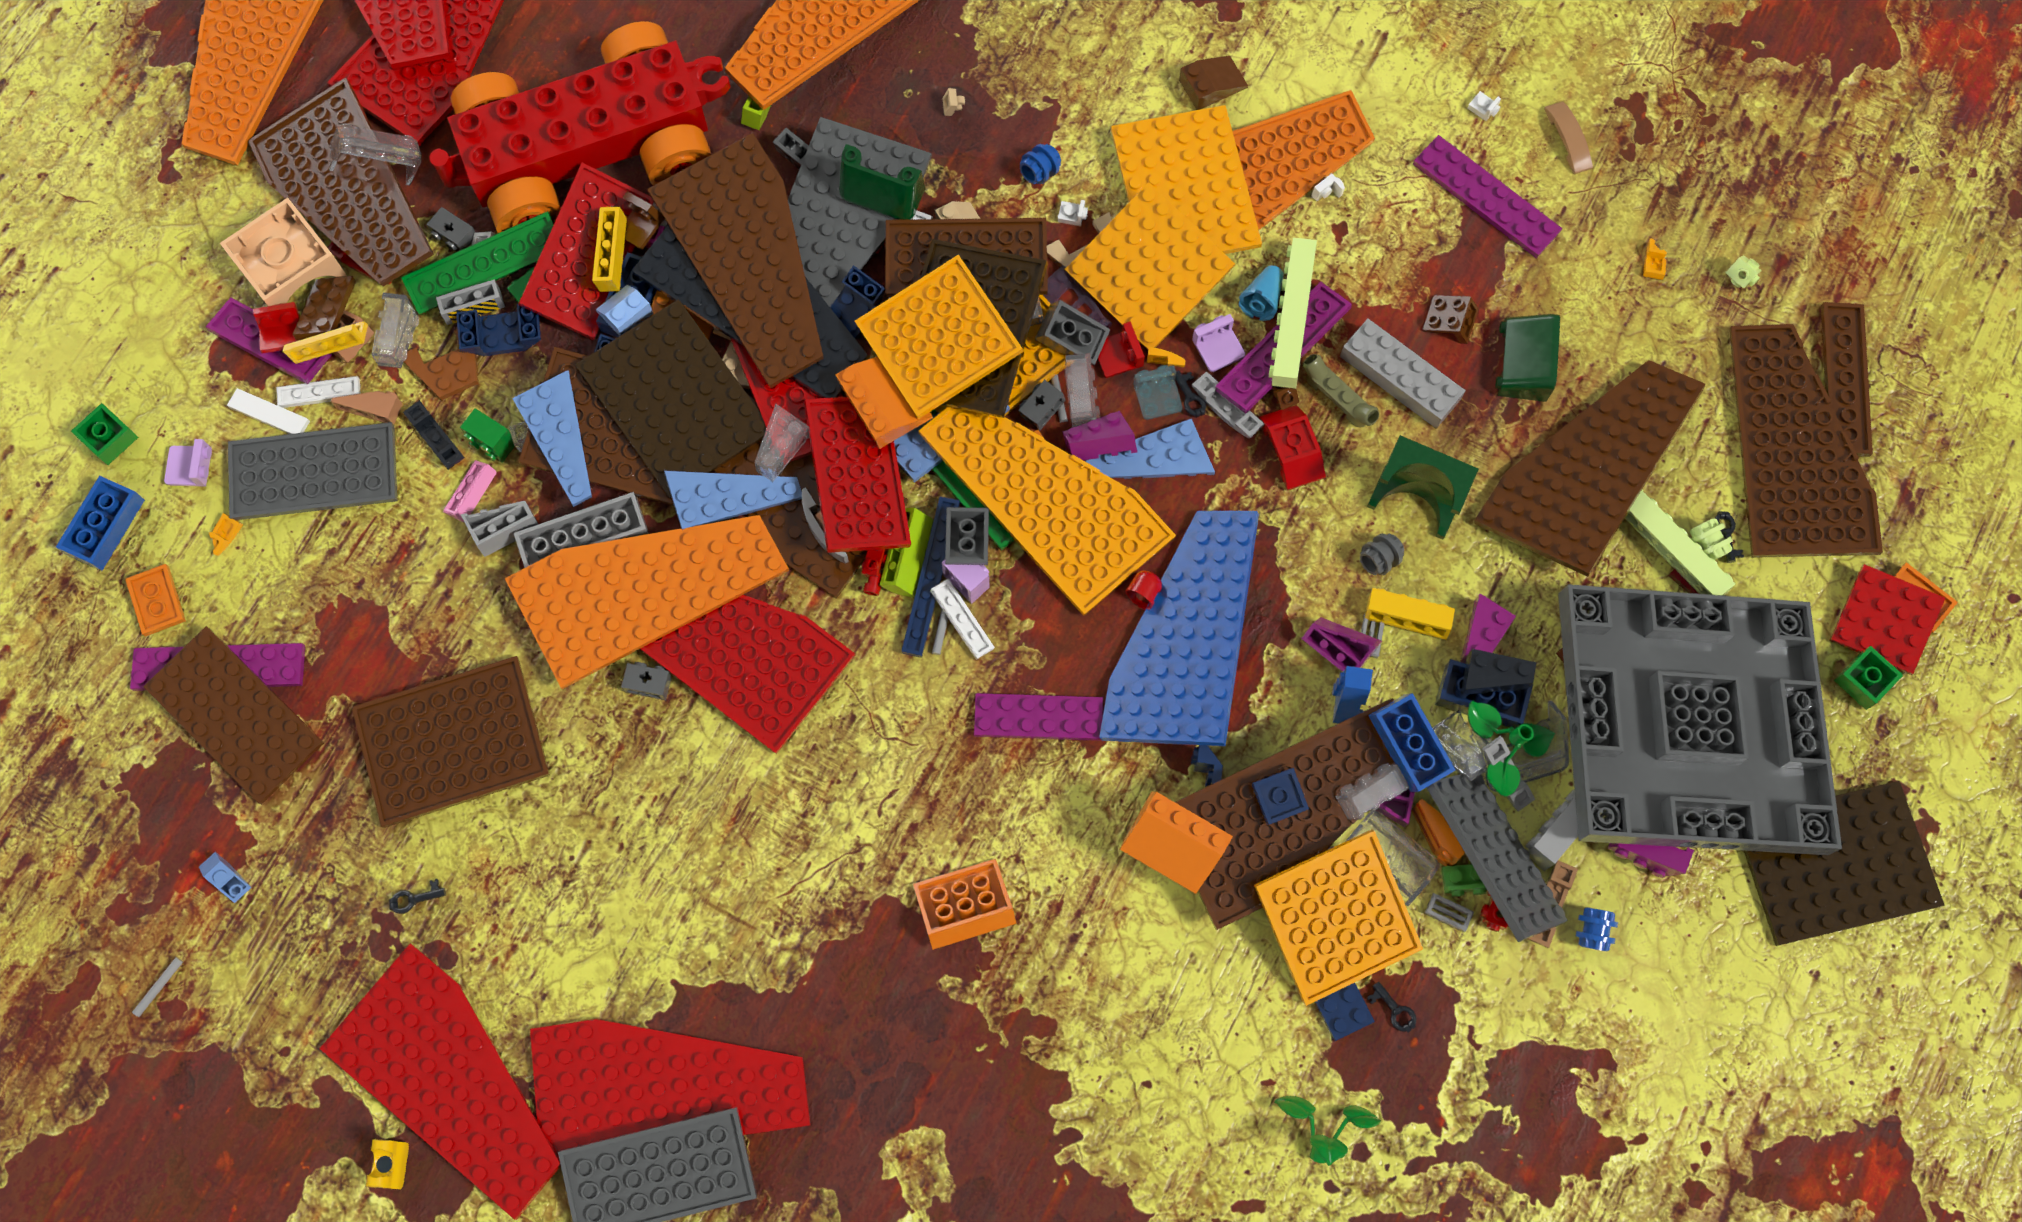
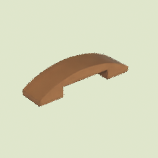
[1544,101,1593,174]
[1528,860,1578,948]

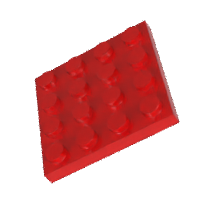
[1829,564,1946,675]

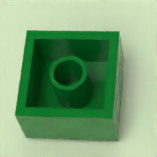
[71,403,139,465]
[460,408,517,463]
[1833,646,1904,710]

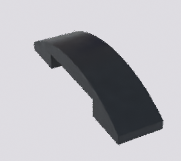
[403,400,465,470]

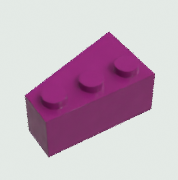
[1460,594,1516,664]
[1371,778,1415,827]
[1608,843,1694,878]

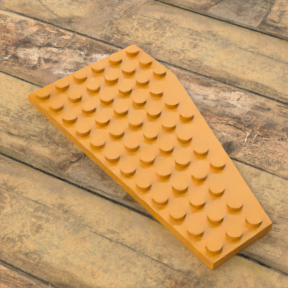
[918,406,1176,616]

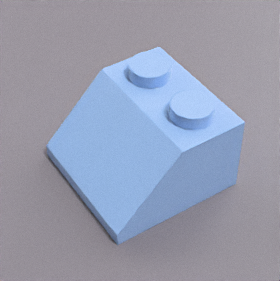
[596,285,653,336]

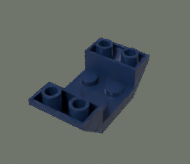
[830,265,886,341]
[456,304,541,356]
[1191,745,1223,787]

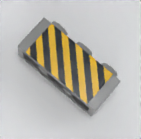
[436,279,505,325]

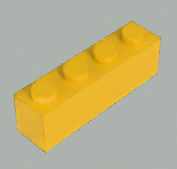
[592,207,627,292]
[1364,588,1455,640]

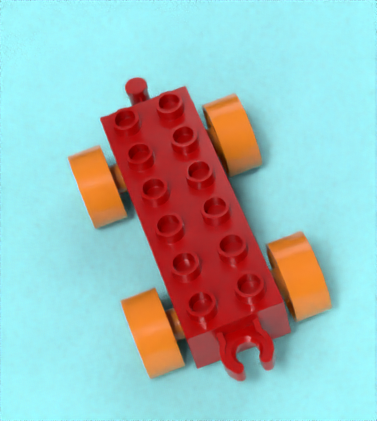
[429,22,731,233]

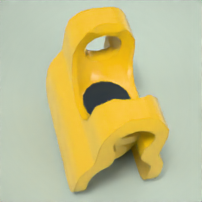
[365,1139,409,1189]

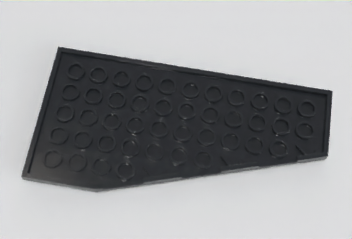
[632,225,868,398]

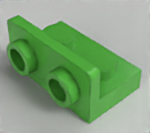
[1441,864,1487,897]

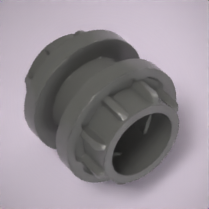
[1360,533,1404,575]

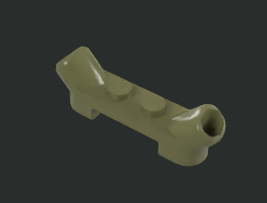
[1302,354,1379,428]

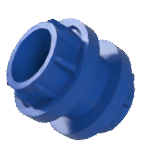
[1020,144,1061,184]
[1575,907,1618,952]

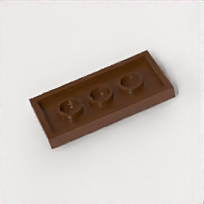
[293,276,356,340]

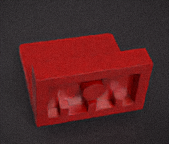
[253,302,300,353]
[1098,321,1145,378]

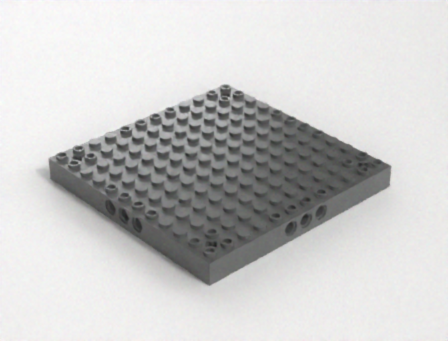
[1558,584,1842,855]

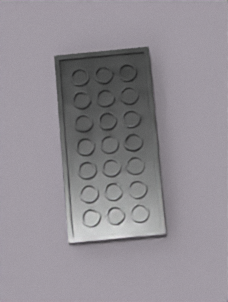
[228,422,398,520]
[1426,769,1568,942]
[558,1107,757,1222]

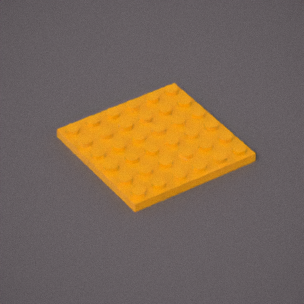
[1065,182,1235,349]
[855,255,1024,419]
[1254,829,1423,1006]

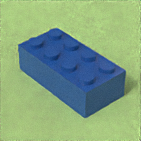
[56,475,145,571]
[1368,693,1456,792]

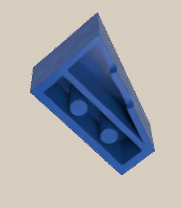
[1332,666,1373,724]

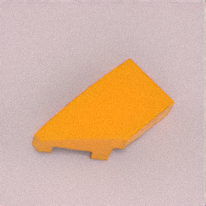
[1643,238,1667,280]
[1147,347,1185,371]
[209,513,243,556]

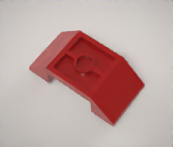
[1258,405,1326,491]

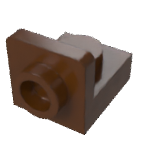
[1269,386,1299,410]

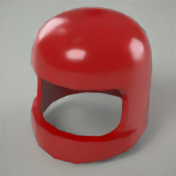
[1125,570,1162,610]

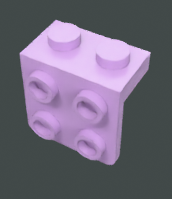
[1192,314,1245,372]
[164,439,212,487]

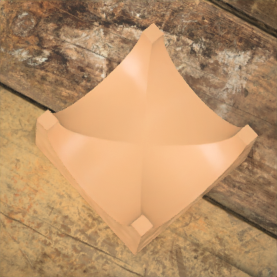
[220,198,347,306]

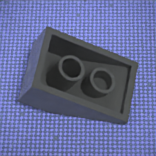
[1035,300,1110,365]
[945,507,989,565]

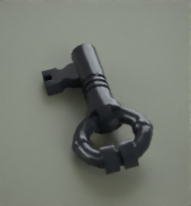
[1173,370,1206,418]
[1715,511,1744,563]
[389,879,446,914]
[1367,982,1417,1033]

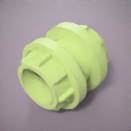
[1690,518,1733,560]

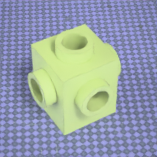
[1726,255,1762,288]

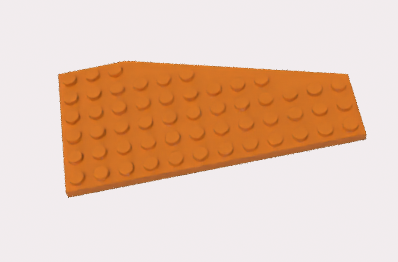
[182,0,323,166]
[725,0,919,110]
[1233,90,1375,230]
[504,515,789,689]

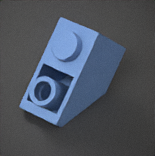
[199,852,251,903]

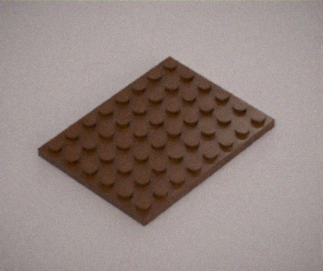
[518,347,674,506]
[352,656,550,828]

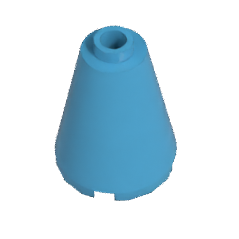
[1239,265,1284,321]

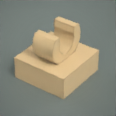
[942,88,965,116]

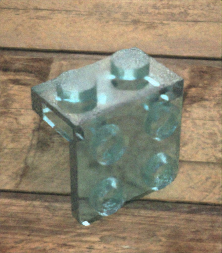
[1133,365,1182,420]

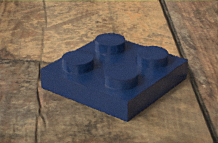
[1251,768,1309,825]
[1315,983,1375,1042]

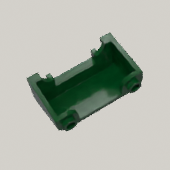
[839,144,926,220]
[1495,314,1560,402]

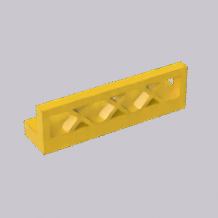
[283,321,368,364]

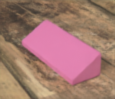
[443,460,497,522]

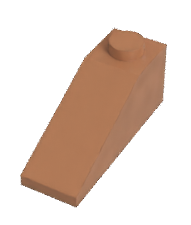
[331,391,403,424]

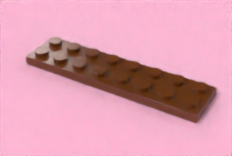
[1821,302,1873,457]

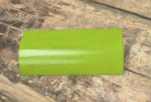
[880,508,934,597]

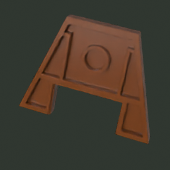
[398,329,479,401]

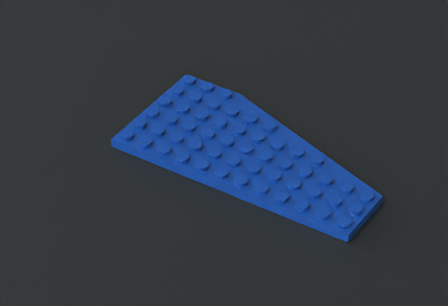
[1099,511,1259,746]

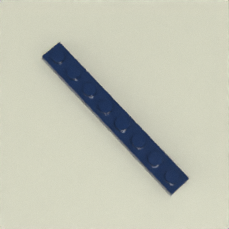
[901,496,960,658]

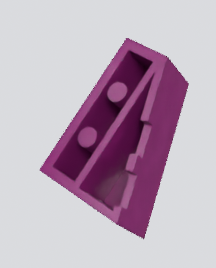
[1063,411,1137,460]
[1301,617,1382,672]

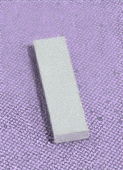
[276,376,361,408]
[227,388,310,434]
[930,579,995,660]

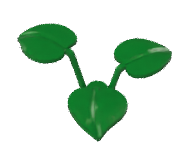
[1468,701,1555,797]
[1274,1096,1381,1166]

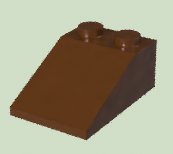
[1179,56,1248,110]

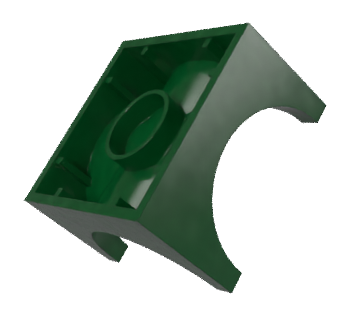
[1367,435,1479,540]

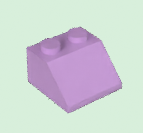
[942,560,990,604]

